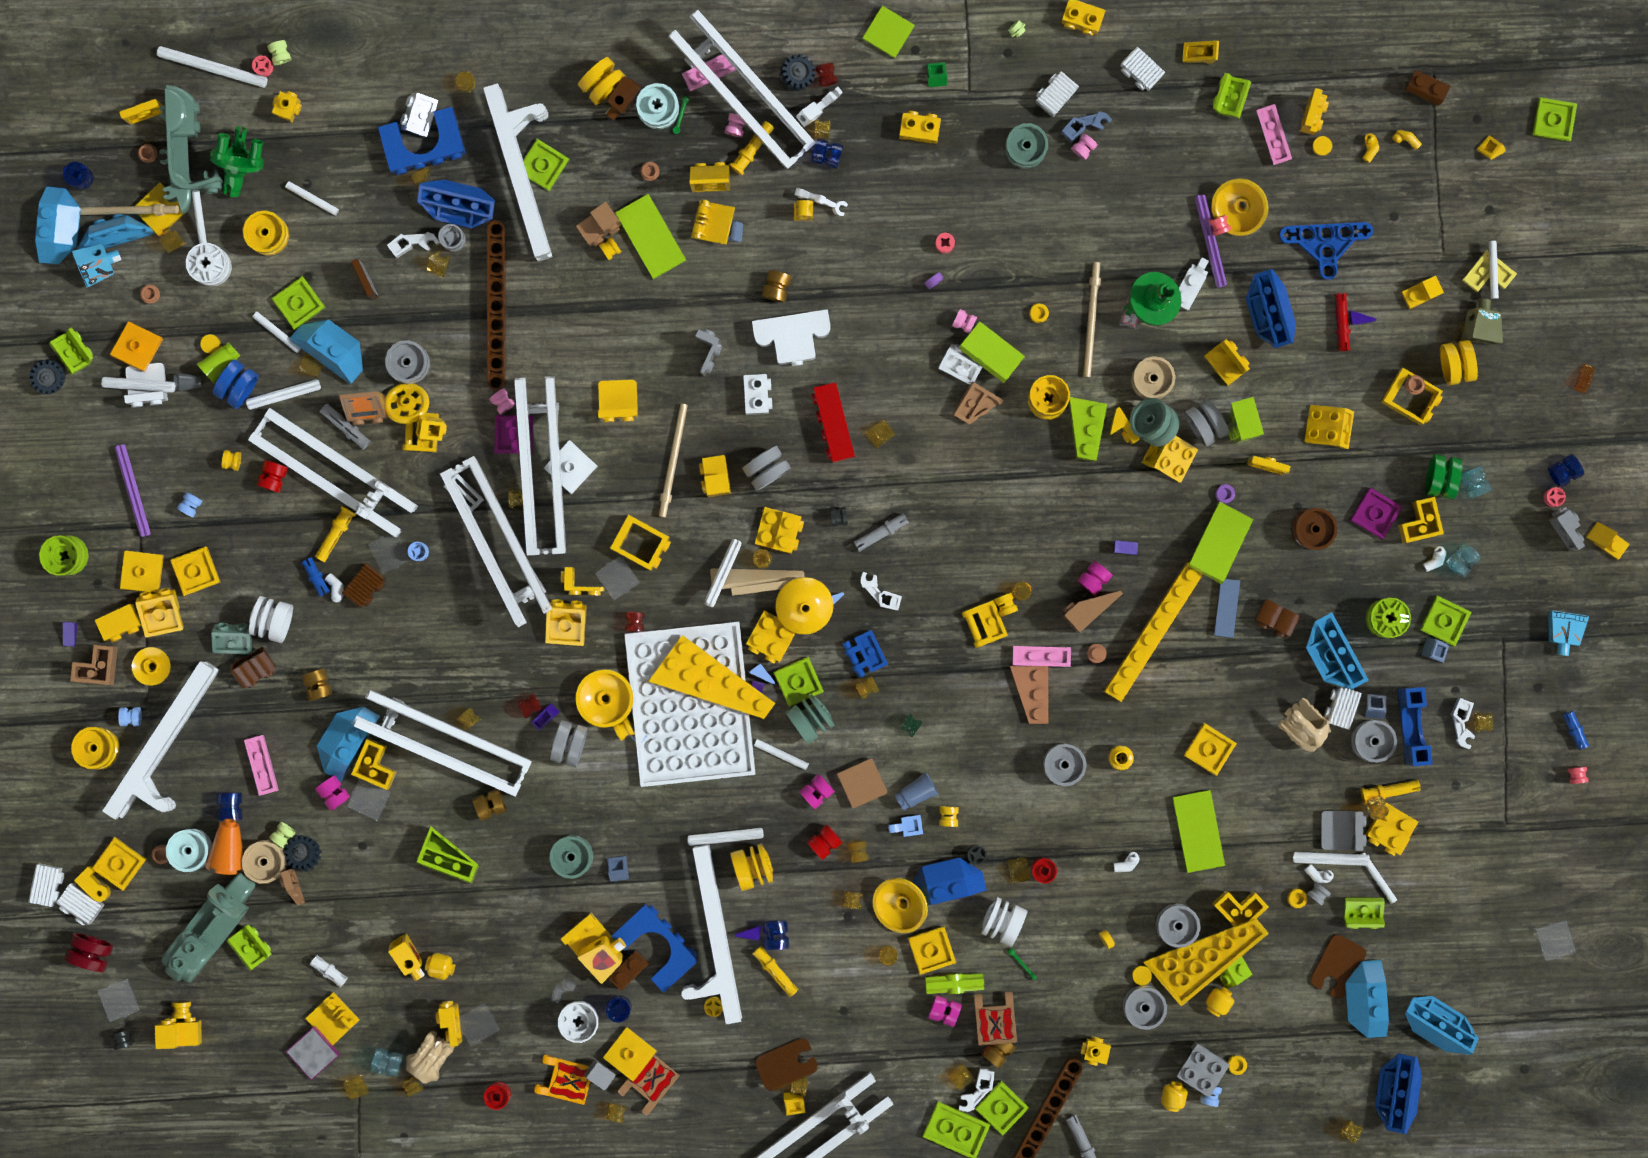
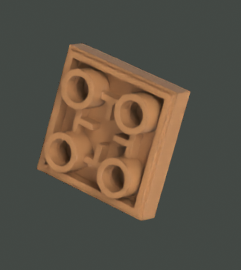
[837,758,888,809]

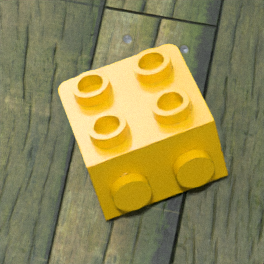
[598,380,638,422]
[561,567,605,595]

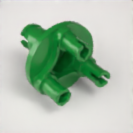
[210,126,264,197]
[1123,272,1181,326]

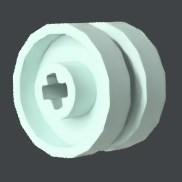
[636,83,679,130]
[166,829,212,872]

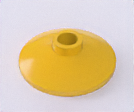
[132,647,171,686]

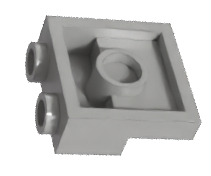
[1549,507,1585,551]

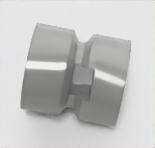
[438,224,466,252]

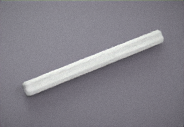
[157,46,268,88]

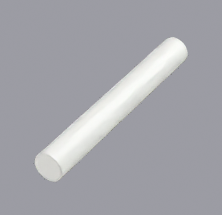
[285,181,339,216]
[192,190,207,244]
[1489,241,1499,299]
[252,312,301,353]
[754,739,809,770]
[1360,852,1397,904]

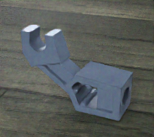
[1061,112,1112,143]

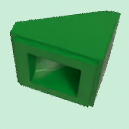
[926,62,947,87]

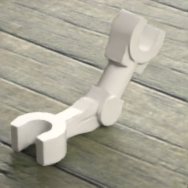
[794,188,848,216]

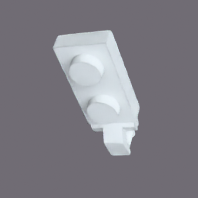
[1179,258,1209,311]

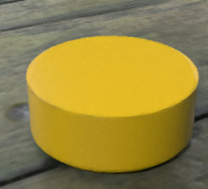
[1312,136,1332,156]
[1029,303,1049,323]
[200,334,221,354]
[1287,889,1307,908]
[1099,930,1115,950]
[1132,966,1152,985]
[1228,1055,1247,1075]

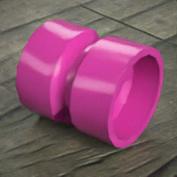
[1077,560,1113,596]
[799,773,835,809]
[315,775,351,811]
[928,995,962,1027]

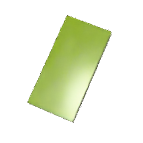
[615,194,687,280]
[1188,502,1254,584]
[1172,790,1225,873]

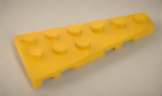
[648,635,775,719]
[1143,918,1269,1006]

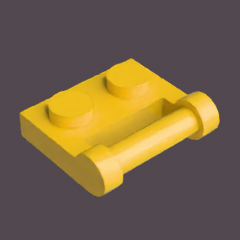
[402,412,439,452]
[962,600,1008,648]

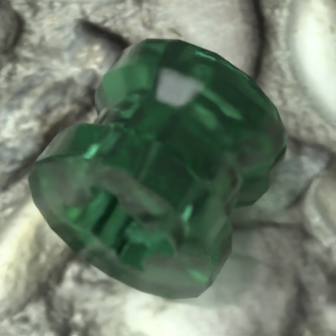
[900,713,923,737]

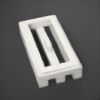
[443,473,484,513]

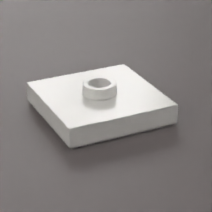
[544,440,598,494]

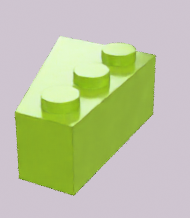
[1068,397,1107,462]
[1228,397,1264,444]
[417,826,479,884]

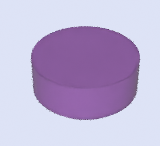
[924,272,944,289]
[1215,484,1235,504]

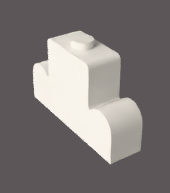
[752,309,830,366]

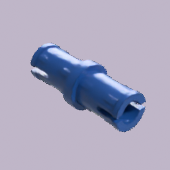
[301,557,330,597]
[1562,710,1589,750]

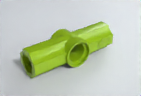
[925,973,984,994]

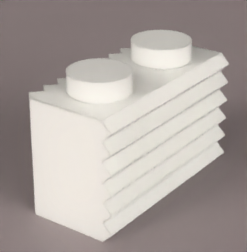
[1120,47,1165,91]
[1036,71,1079,118]
[1324,686,1362,730]
[28,863,64,907]
[57,883,104,925]

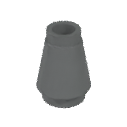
[174,373,202,392]

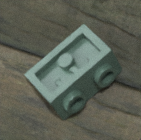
[211,622,252,654]

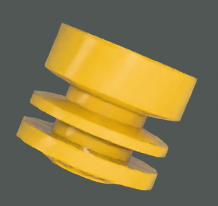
[1028,375,1070,420]
[730,843,773,891]

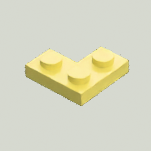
[1462,250,1517,292]

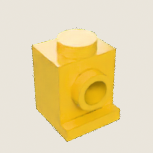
[416,415,447,441]

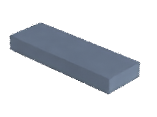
[1214,579,1240,638]

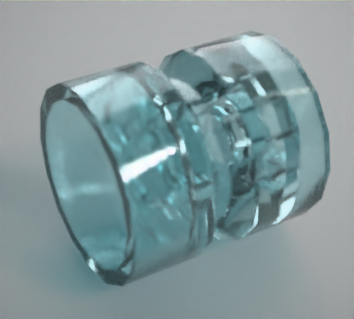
[1461,465,1493,500]
[1445,542,1482,578]
[371,1047,404,1078]

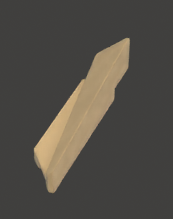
[710,568,805,596]

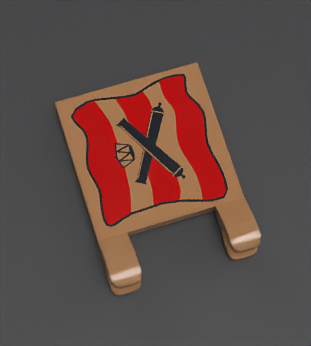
[974,992,1017,1045]
[618,1055,680,1116]

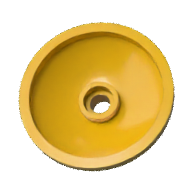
[1212,178,1268,236]
[776,577,833,634]
[576,670,634,727]
[873,878,928,933]

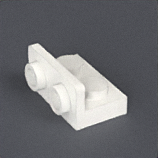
[400,93,438,137]
[939,344,982,385]

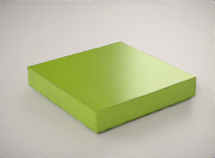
[862,6,915,59]
[1532,97,1577,142]
[523,139,570,191]
[272,276,326,330]
[1420,596,1471,647]
[773,657,824,707]
[975,1081,1029,1136]

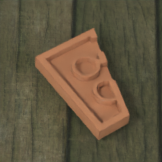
[1010,666,1048,724]

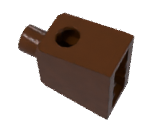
[605,76,644,120]

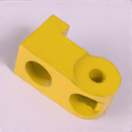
[794,200,813,221]
[74,866,111,902]

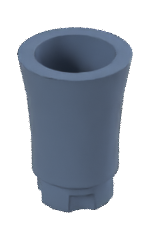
[895,771,939,810]

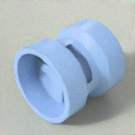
[177,492,203,517]
[408,542,429,561]
[119,707,142,726]
[1199,1086,1222,1107]

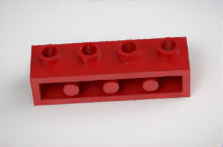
[811,382,855,463]

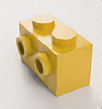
[1061,0,1106,36]
[899,111,941,144]
[95,604,142,643]

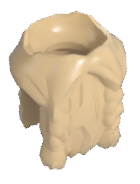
[1278,698,1331,752]
[406,1031,455,1083]

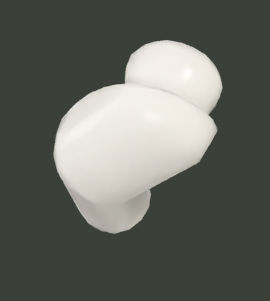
[1423,546,1446,572]
[325,573,344,602]
[1114,852,1139,872]
[1304,864,1334,883]

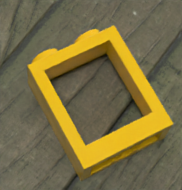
[1381,368,1443,425]
[610,515,671,571]

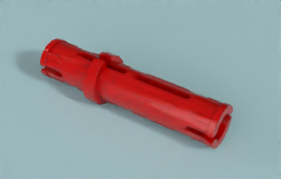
[1334,293,1351,352]

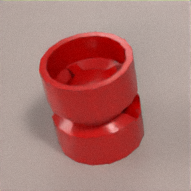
[256,460,288,493]
[807,824,843,860]
[1031,857,1057,884]
[484,1081,511,1110]

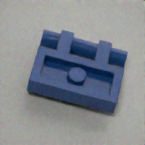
[842,630,888,678]

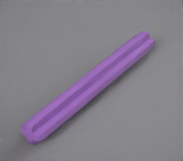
[1195,194,1227,288]
[115,444,150,537]

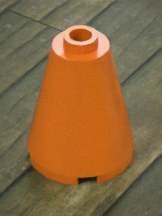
[206,819,244,875]

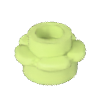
[1008,20,1025,38]

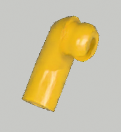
[1393,130,1422,150]
[1362,133,1379,163]

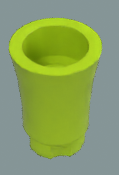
[197,342,240,384]

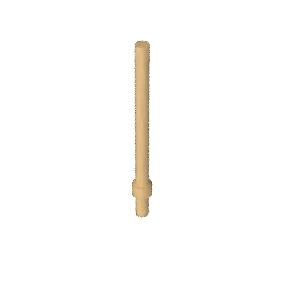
[80,204,179,216]
[1083,262,1101,377]
[659,404,688,518]

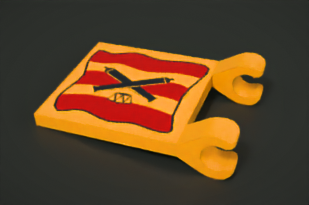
[534,1054,590,1105]

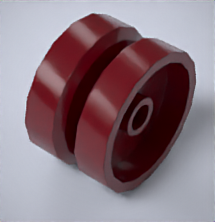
[64,933,114,972]

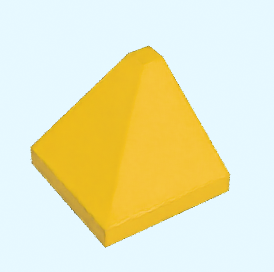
[1477,135,1506,160]
[783,1092,806,1115]

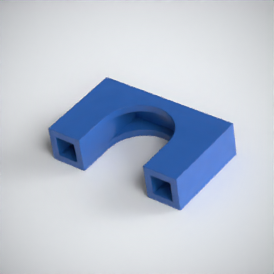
[378,107,466,176]
[1398,687,1433,766]
[611,904,698,993]

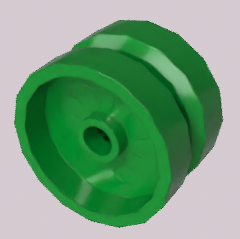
[1425,454,1462,500]

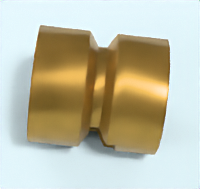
[761,270,792,303]
[301,669,333,701]
[472,789,507,821]
[981,1043,1017,1069]

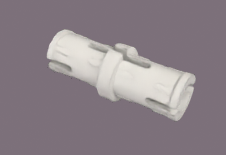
[310,955,348,988]

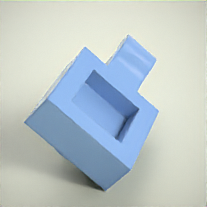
[888,815,923,837]

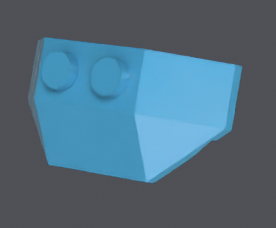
[35,187,81,265]
[77,214,155,250]
[289,319,363,385]
[1306,612,1369,689]
[317,707,381,782]
[1345,960,1389,1038]
[1405,996,1479,1055]

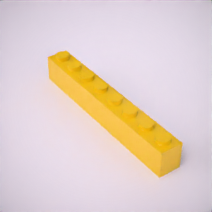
[1103,562,1203,702]

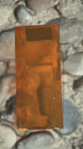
[1574,364,1595,394]

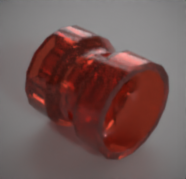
[816,63,838,87]
[625,612,645,632]
[517,693,543,718]

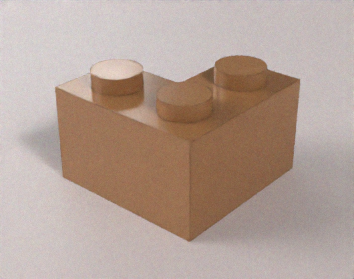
[576,202,622,247]
[70,645,118,685]

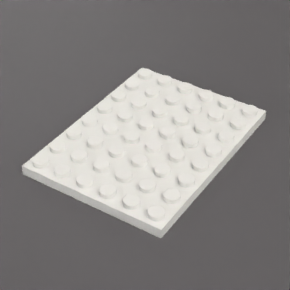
[625,622,756,787]

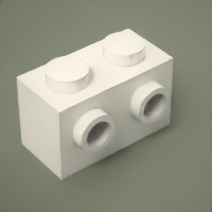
[744,374,772,415]

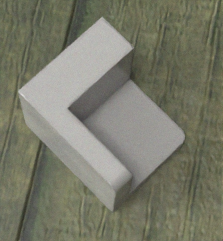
[584,1059,616,1090]

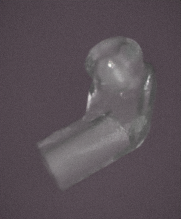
[550,979,575,1003]

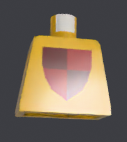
[388,933,425,981]
[578,936,626,984]

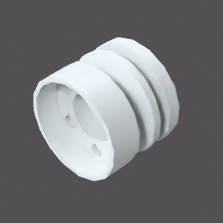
[186,243,232,286]
[249,596,293,643]
[981,897,1027,947]
[558,1001,598,1043]

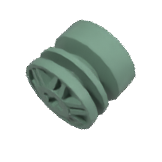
[785,693,835,745]

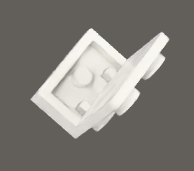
[124,363,168,408]

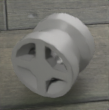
[1307,882,1331,906]

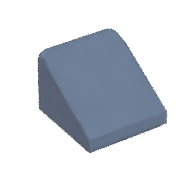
[727,221,743,242]
[1421,638,1449,663]
[1365,694,1386,719]
[607,856,629,881]

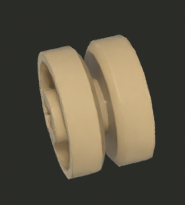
[1131,356,1176,400]
[242,840,288,884]

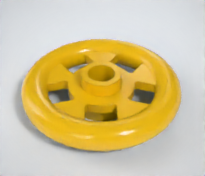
[385,383,429,424]

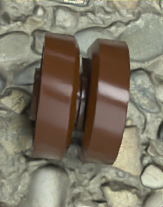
[1291,508,1338,550]

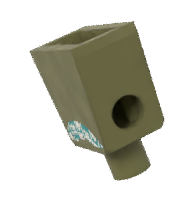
[1461,299,1503,345]

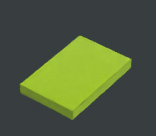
[959,322,1025,383]
[922,1101,991,1158]

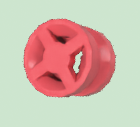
[252,55,274,77]
[1208,215,1231,236]
[935,233,955,254]
[1543,487,1566,507]
[1567,766,1589,784]

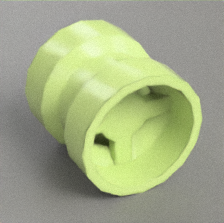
[267,40,291,65]
[269,822,296,848]

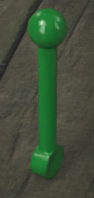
[673,96,690,134]
[1008,948,1037,980]

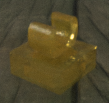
[159,227,185,253]
[426,251,449,277]
[948,1063,975,1091]

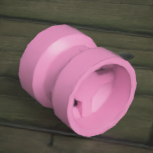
[724,113,746,138]
[1071,133,1098,160]
[952,309,977,334]
[489,388,515,415]

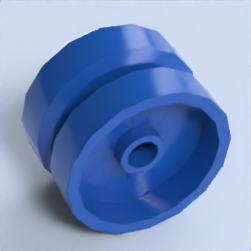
[213,360,259,409]

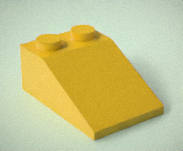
[690,162,730,192]

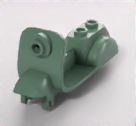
[159,85,223,214]
[161,873,255,983]

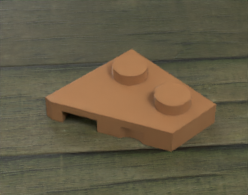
[952,381,1004,424]
[279,868,305,905]

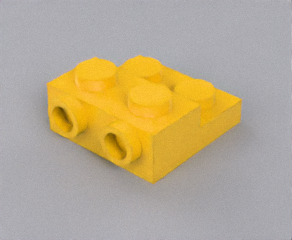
[1299,88,1329,135]
[755,507,804,554]
[135,588,184,638]
[545,599,587,646]
[746,610,795,664]
[1365,802,1418,856]
[436,1001,462,1047]

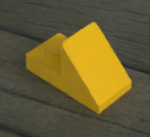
[1183,41,1219,65]
[1401,276,1444,309]
[1109,407,1140,445]
[1586,522,1630,560]

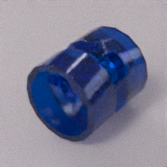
[811,138,843,169]
[63,161,94,190]
[1548,454,1585,488]
[217,792,243,821]
[763,920,790,950]
[606,995,632,1023]

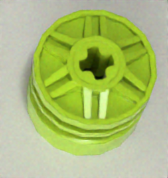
[39,535,89,576]
[1365,598,1411,638]

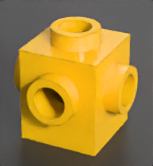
[272,91,302,123]
[1080,1036,1111,1066]

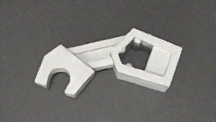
[796,87,843,127]
[387,232,440,258]
[860,572,902,611]
[1450,698,1475,749]
[959,1068,994,1112]

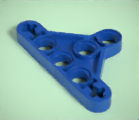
[1279,222,1373,280]

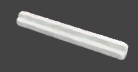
[101,377,176,392]
[246,379,321,409]
[704,539,741,607]
[688,828,764,846]
[1293,852,1370,866]

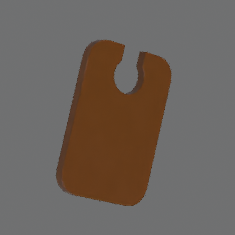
[1310,935,1366,999]
[756,1038,818,1091]

